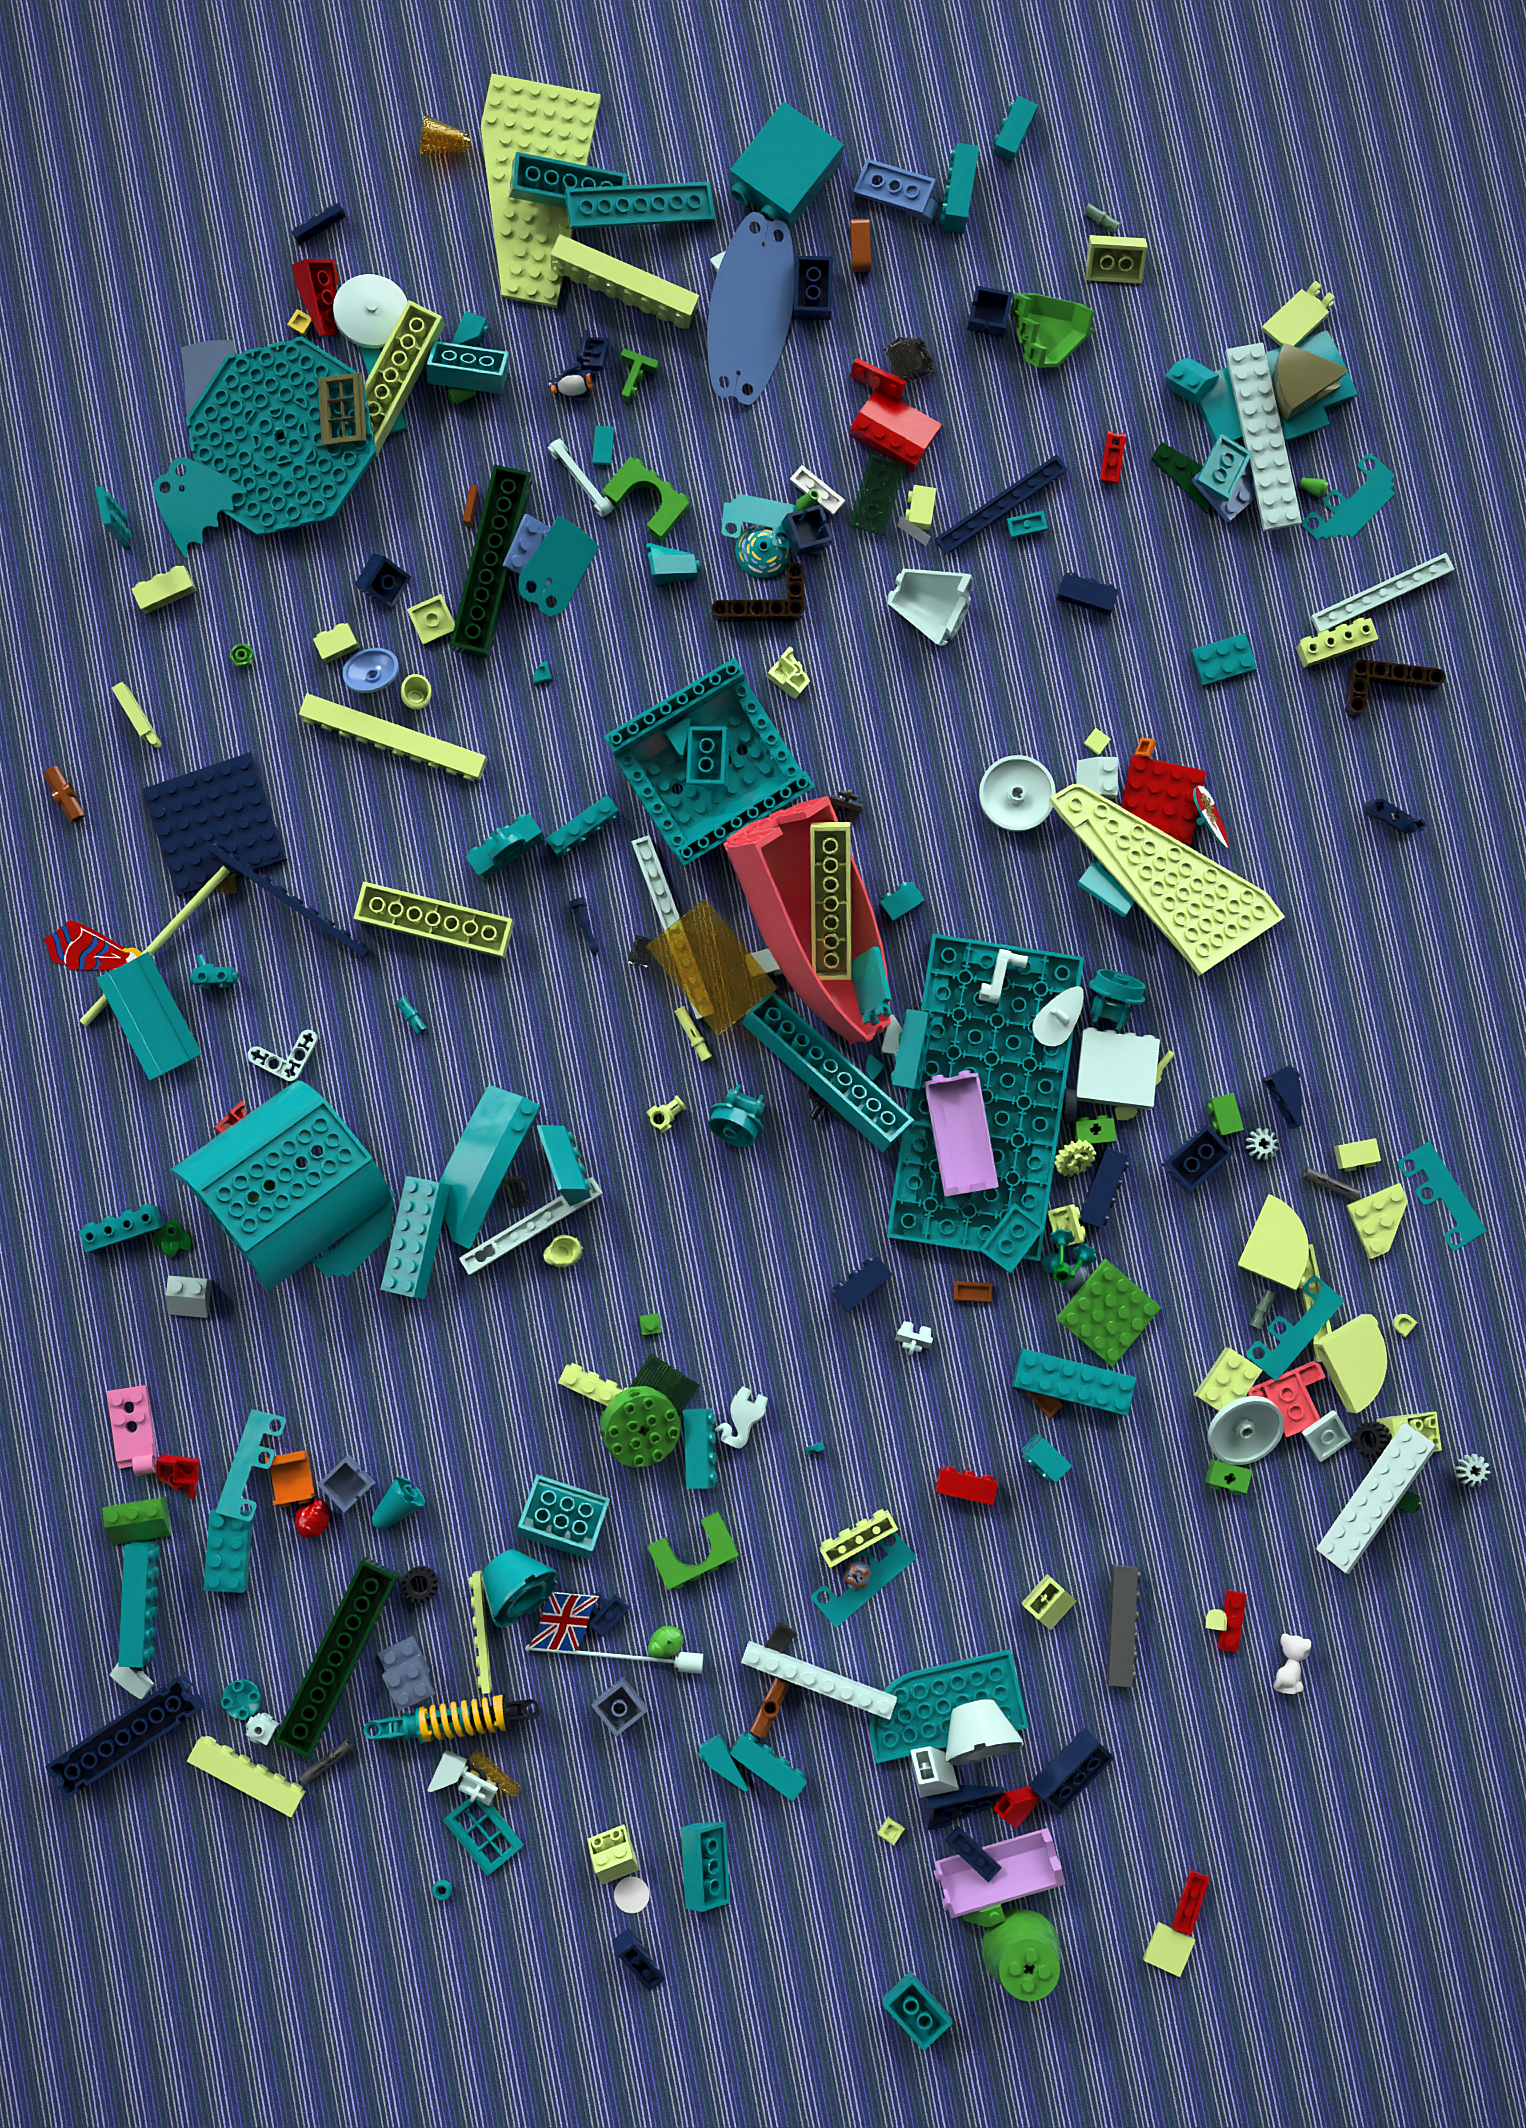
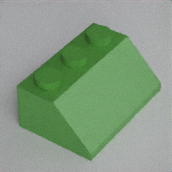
[102,1497,171,1545]

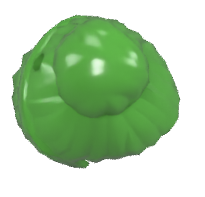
[647,1625,684,1659]

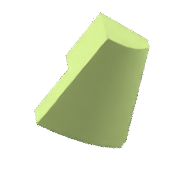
[766,647,810,700]

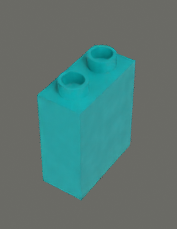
[730,101,844,230]

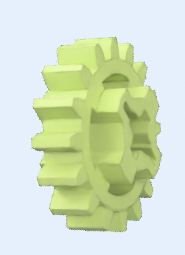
[1054,1140,1096,1177]

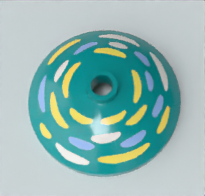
[735,524,792,579]

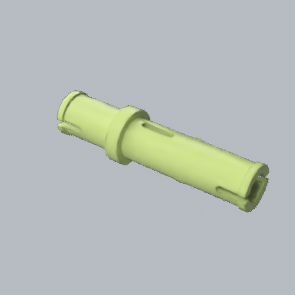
[674,1006,712,1062]

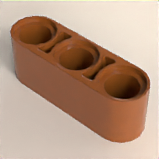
[850,219,871,273]

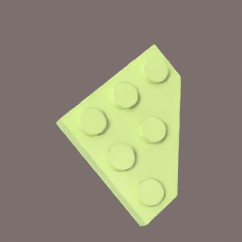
[1346,1183,1408,1259]

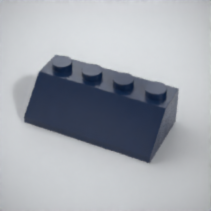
[1030,1728,1115,1814]

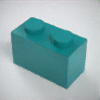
[879,881,925,923]

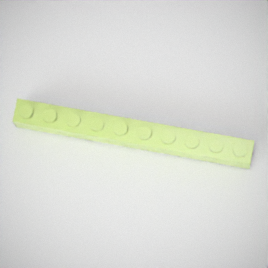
[299,693,488,782]

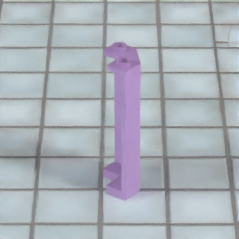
[924,1070,999,1197]
[934,1828,1065,1918]

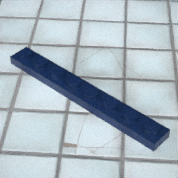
[935,454,1068,556]

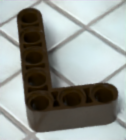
[712,562,804,622]
[1345,659,1446,717]

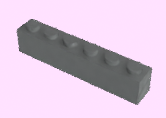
[1106,1564,1141,1687]

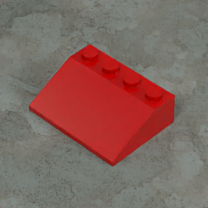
[849,389,942,472]

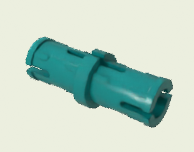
[396,996,427,1034]

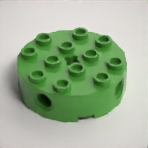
[600,1386,681,1468]

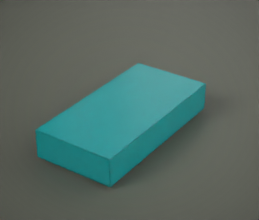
[592,426,614,465]

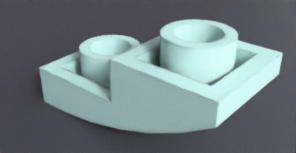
[110,1663,154,1700]

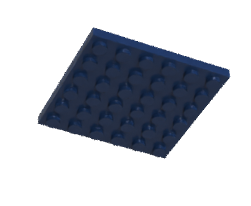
[142,752,288,897]

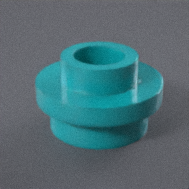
[432,1880,452,1901]

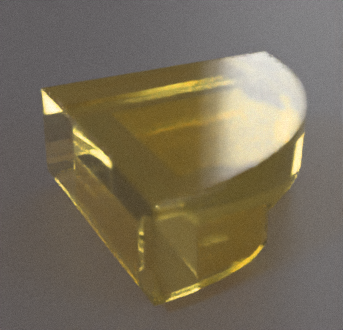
[217,873,238,893]

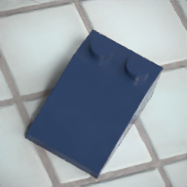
[1262,1065,1302,1129]

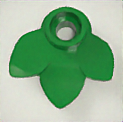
[153,1220,192,1258]

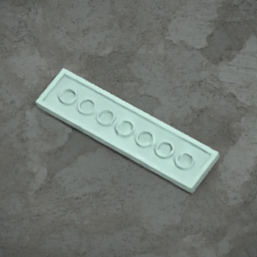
[1316,1422,1438,1574]

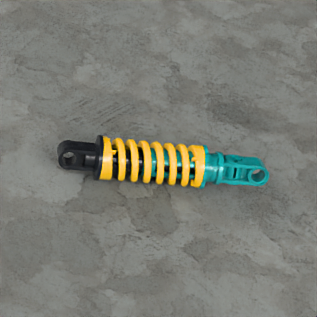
[363,1693,541,1744]

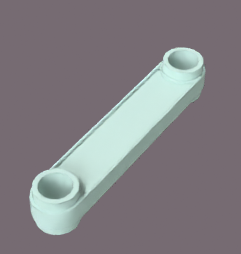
[547,439,614,518]

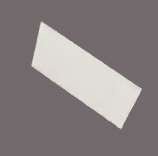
[897,516,930,546]

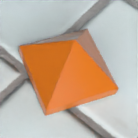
[1135,738,1157,757]

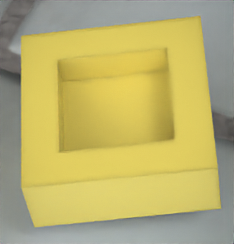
[287,309,313,337]

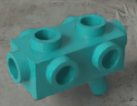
[190,954,239,989]

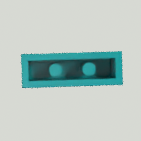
[992,96,1038,162]

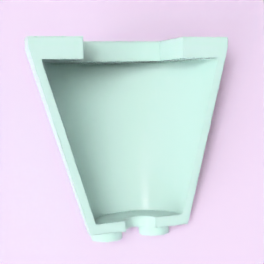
[887,569,973,646]

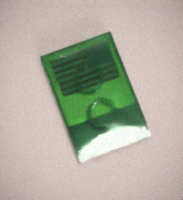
[630,1353,700,1417]

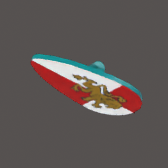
[1193,786,1229,848]

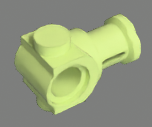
[646,1095,687,1133]

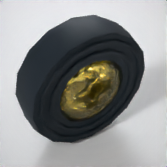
[1062,1089,1077,1123]

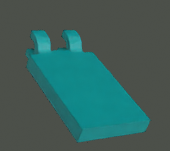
[851,946,892,1026]

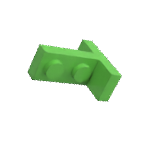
[621,348,659,404]

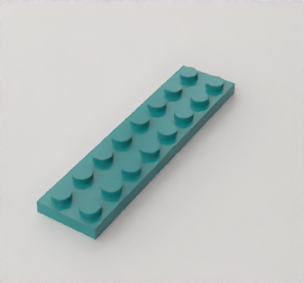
[564,181,716,229]

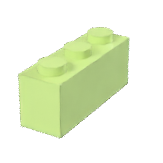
[131,566,197,614]

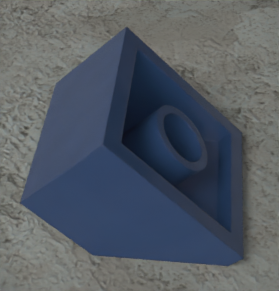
[354,553,411,609]

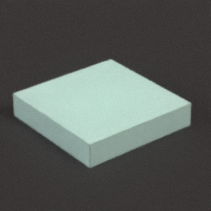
[1302,1410,1351,1462]

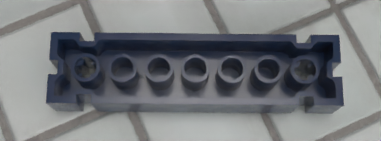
[45,1672,206,1800]

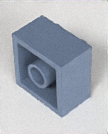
[591,1676,648,1737]

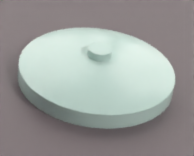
[333,274,408,349]
[979,755,1056,832]
[1208,1396,1284,1465]

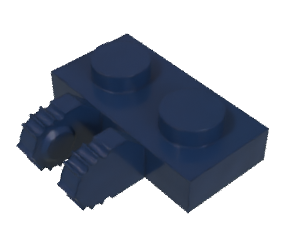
[589,1591,630,1637]

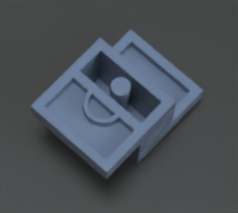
[377,1635,435,1712]

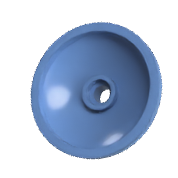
[342,648,399,693]

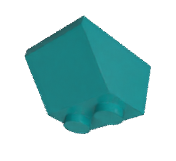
[1165,358,1219,405]

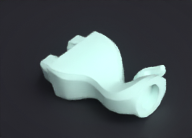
[715,1386,768,1449]

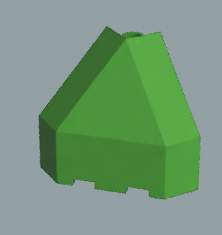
[1010,293,1095,367]

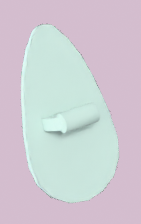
[1032,986,1084,1046]

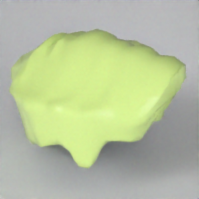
[543,1234,583,1268]

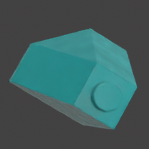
[646,543,701,586]

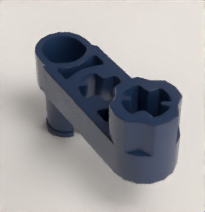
[1364,799,1426,833]

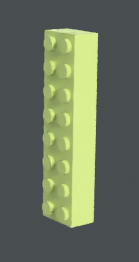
[551,234,699,329]
[365,300,446,457]
[810,822,851,980]
[354,881,514,959]

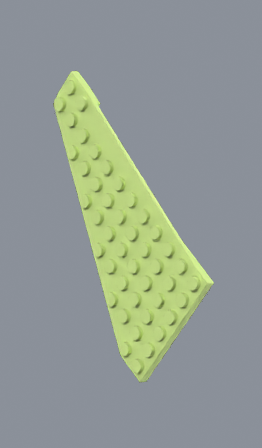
[1048,784,1285,976]

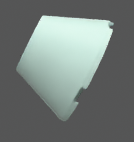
[945,1700,1024,1765]

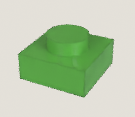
[640,1313,662,1335]

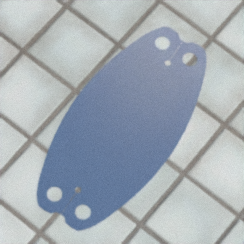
[707,212,794,405]

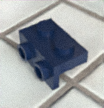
[576,330,610,371]

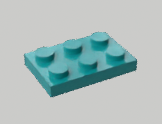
[1195,434,1252,502]
[1191,633,1257,687]
[979,1203,1045,1274]

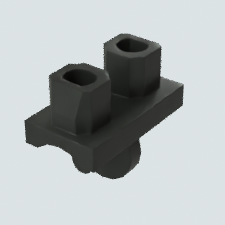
[829,787,864,821]

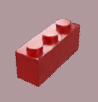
[935,1465,998,1505]

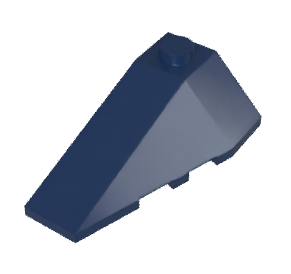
[921,1785,1005,1831]

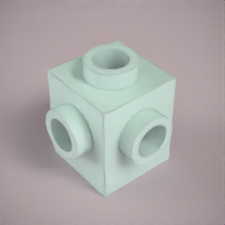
[246,1713,280,1745]

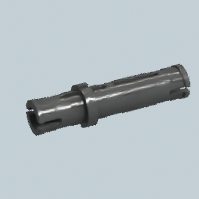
[1303,1167,1361,1201]
[299,1739,354,1786]

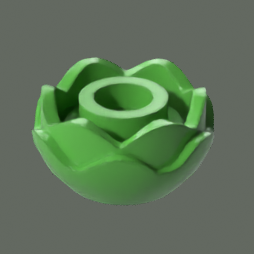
[230,644,254,667]

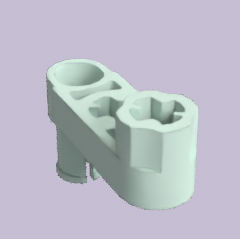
[979,949,1028,1004]

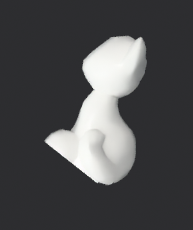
[1273,1633,1311,1694]

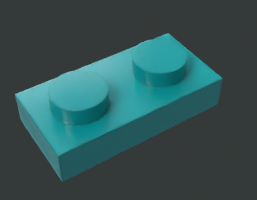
[1006,511,1048,539]

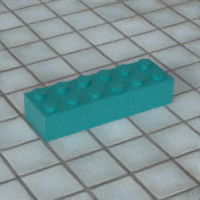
[509,152,627,209]
[380,1176,451,1299]
[1011,1349,1136,1416]
[118,1541,160,1668]

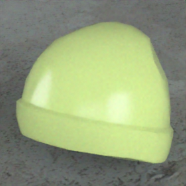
[401,674,431,710]

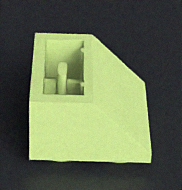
[1021,1574,1076,1630]
[587,1825,639,1885]

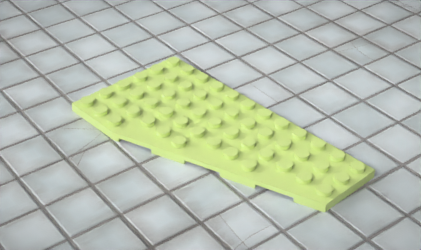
[481,74,601,308]

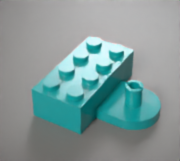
[466,813,545,882]

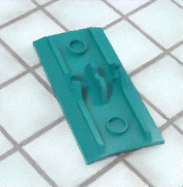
[96,952,202,1081]

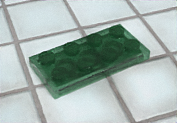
[848,454,906,536]

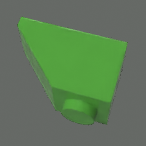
[962,1904,1006,1927]

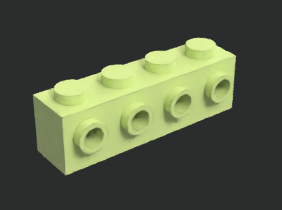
[1296,618,1379,668]
[558,1363,628,1406]
[820,1509,898,1568]

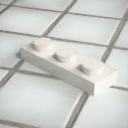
[790,465,845,516]

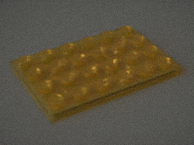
[646,898,778,1036]

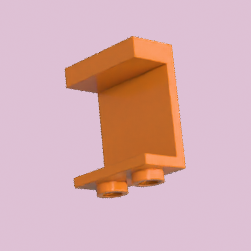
[265,1450,315,1508]

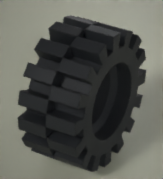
[1353,1422,1392,1458]
[401,1566,439,1603]

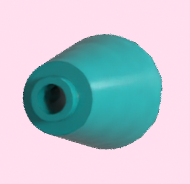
[372,1476,425,1530]

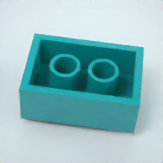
[1020,1434,1072,1483]
[882,1971,953,2051]

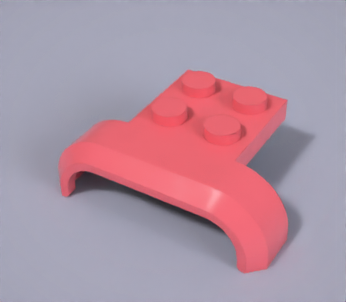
[1247,1361,1325,1438]

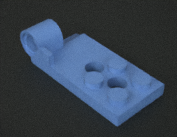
[853,159,939,224]

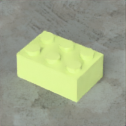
[1194,1347,1262,1412]

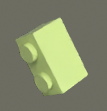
[905,485,936,530]
[313,623,360,664]
[1334,1138,1381,1172]

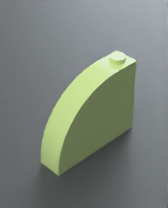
[1238,1194,1309,1291]
[1313,1314,1387,1413]

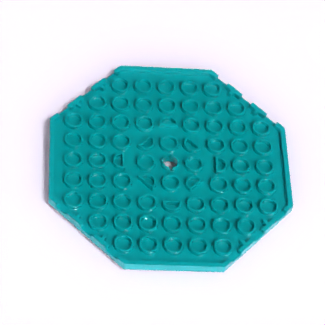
[186,336,377,536]

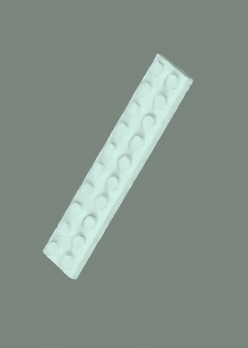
[1225,343,1302,532]

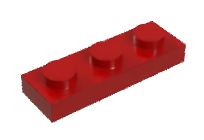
[849,358,907,400]
[1217,1590,1247,1653]
[1171,1869,1210,1935]

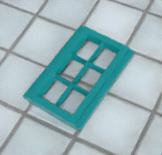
[443,1796,524,1876]

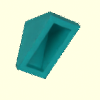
[665,717,691,759]

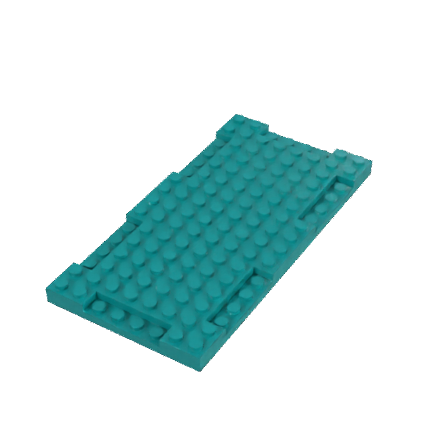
[886,934,1084,1261]

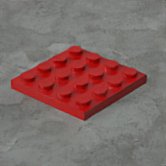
[1120,755,1206,845]

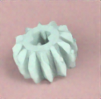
[1246,1128,1279,1160]
[1455,1454,1490,1487]

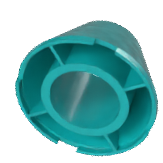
[482,1549,559,1627]

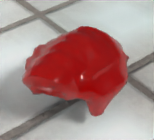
[295,1500,330,1538]

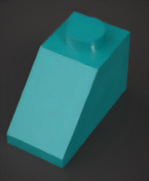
[452,311,489,346]

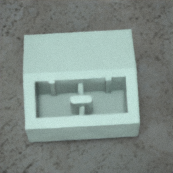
[911,1747,959,1797]

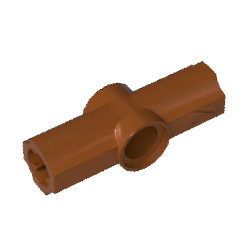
[42,766,86,824]
[750,1676,791,1738]

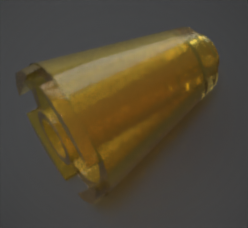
[419,115,471,155]

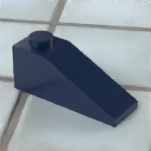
[613,1928,665,1991]

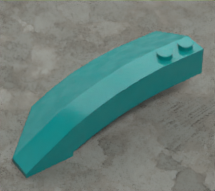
[439,1085,540,1250]

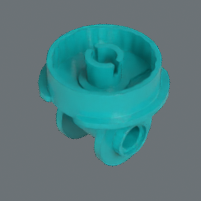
[1089,969,1145,1030]
[708,1084,765,1147]

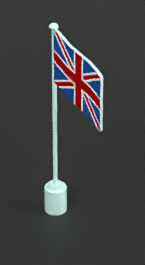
[525,1592,703,1674]

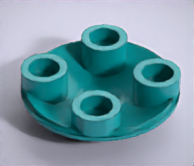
[221,1679,261,1720]

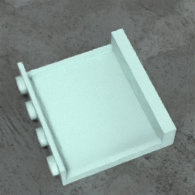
[1076,1028,1160,1110]

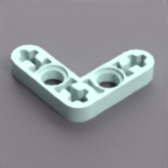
[247,1030,318,1082]

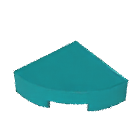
[533,661,552,685]
[866,1054,885,1081]
[804,1441,825,1455]

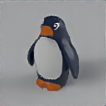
[548,363,596,400]

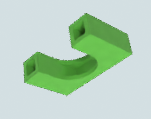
[602,456,690,542]
[648,1510,739,1591]

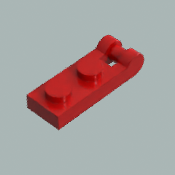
[1099,431,1126,485]

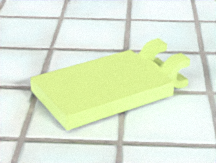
[1262,281,1335,347]

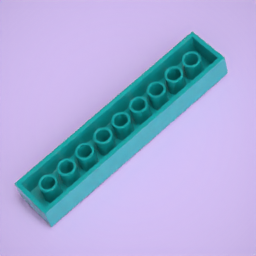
[742,991,914,1153]

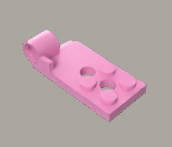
[107,1385,158,1476]

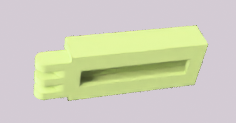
[112,682,162,748]

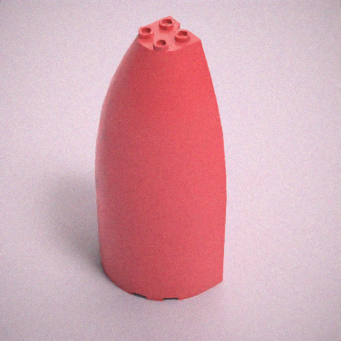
[724,796,891,1044]

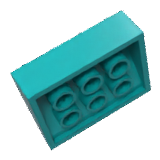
[516,1474,610,1559]

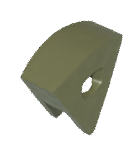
[1272,343,1347,421]

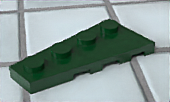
[1151,442,1211,513]

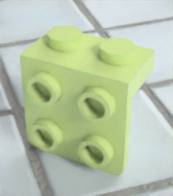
[1047,1204,1086,1248]

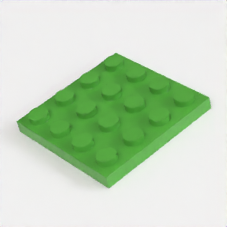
[1056,1259,1161,1367]

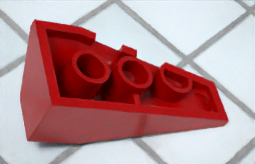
[291,259,338,336]

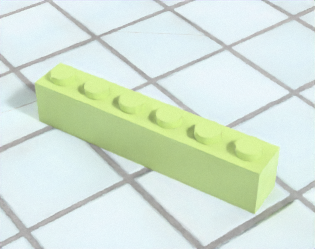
[187,1736,306,1817]

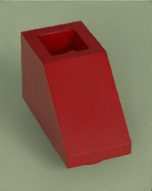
[993,1786,1041,1829]

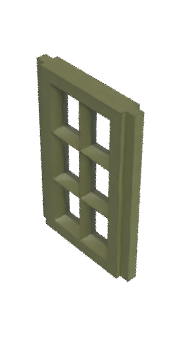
[318,373,367,447]

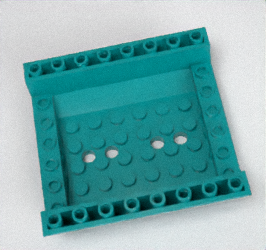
[603,657,815,866]
[170,1080,392,1292]

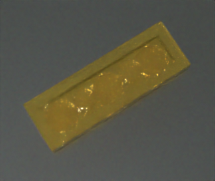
[469,1748,521,1797]

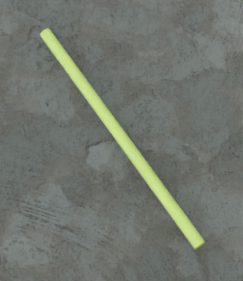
[80,865,230,1026]

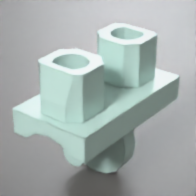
[895,1321,933,1356]
[458,1770,498,1805]

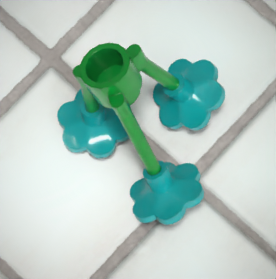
[1042,1229,1097,1283]

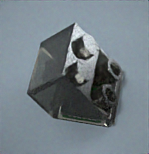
[884,337,936,383]

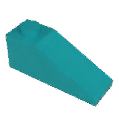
[698,1734,748,1792]

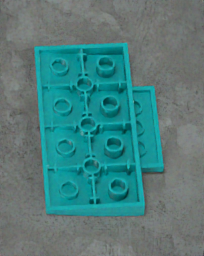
[1197,330,1358,445]

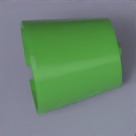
[982,1908,1061,2001]

